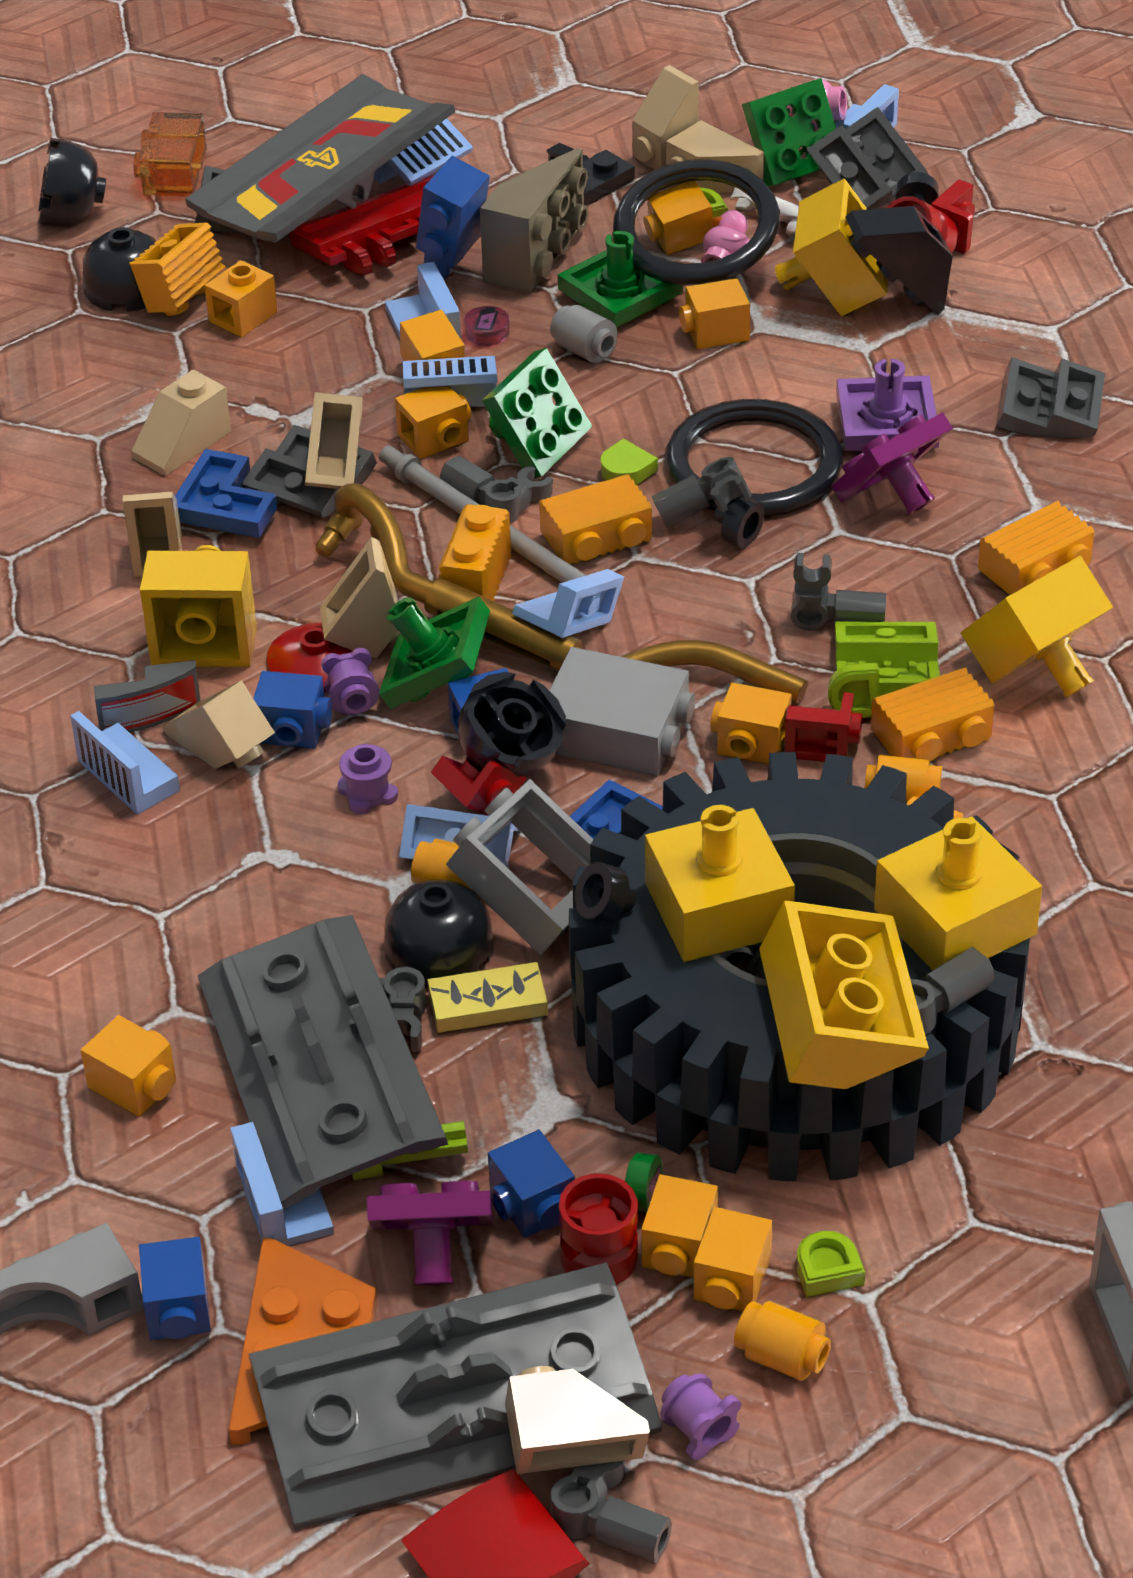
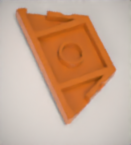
[229,1238,377,1445]

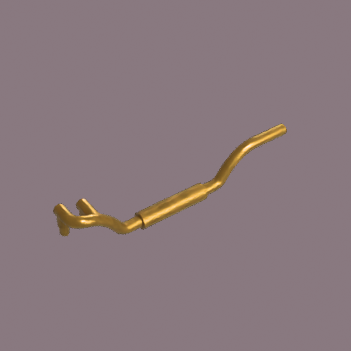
[315,483,808,704]

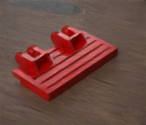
[289,174,435,276]

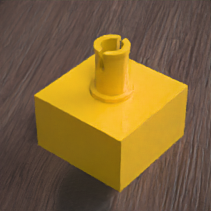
[775,178,888,317]
[140,545,257,667]
[960,555,1113,698]
[645,805,795,962]
[874,816,1042,970]

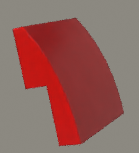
[401,1469,590,1578]

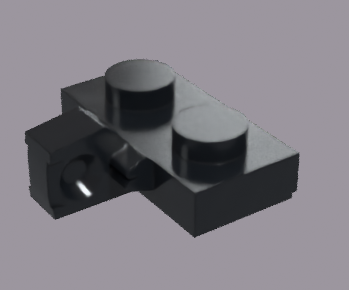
[547,143,635,205]

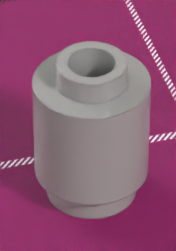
[550,305,617,363]

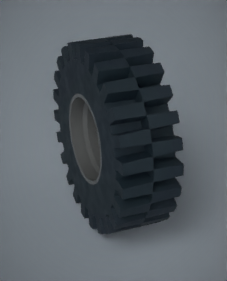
[569,752,1030,1181]

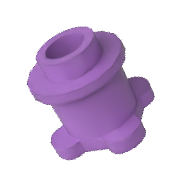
[321,648,380,715]
[337,744,398,814]
[660,1373,742,1460]

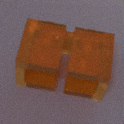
[133,112,207,196]

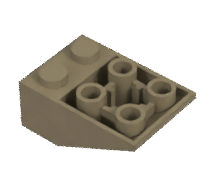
[480,148,588,293]

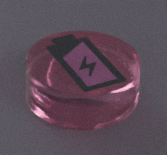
[464,306,510,346]

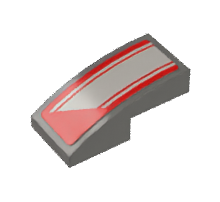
[94,660,201,732]

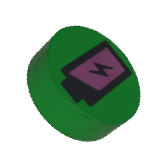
[625,1153,663,1214]

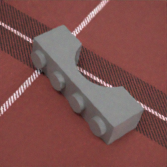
[0,1223,144,1335]

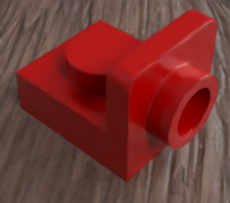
[931,179,975,254]
[785,692,863,762]
[431,755,526,815]

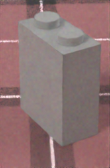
[549,647,695,776]

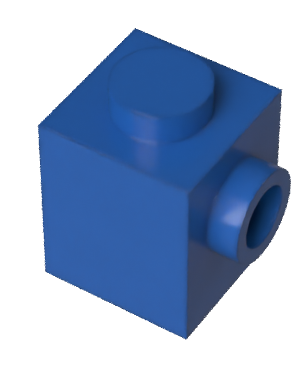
[253,671,332,748]
[488,1129,575,1238]
[139,1236,211,1340]

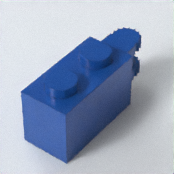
[416,156,490,280]

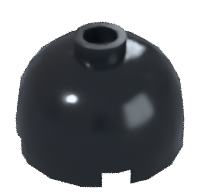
[38,138,106,226]
[83,227,156,312]
[458,672,566,777]
[384,879,494,988]

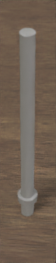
[379,445,586,583]

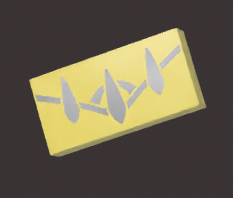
[428,962,548,1033]

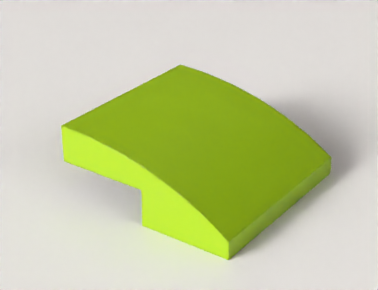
[835,621,940,696]

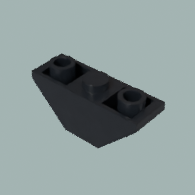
[845,206,953,315]

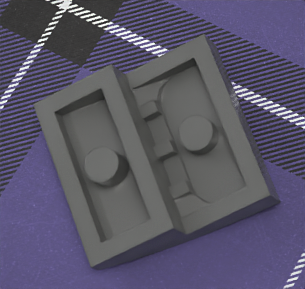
[807,107,928,209]
[996,357,1105,439]
[242,425,377,518]

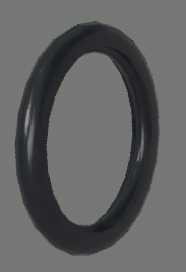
[613,159,780,286]
[665,399,843,517]

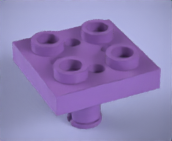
[836,359,939,451]

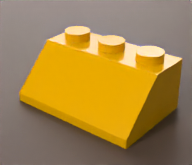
[759,900,929,1089]

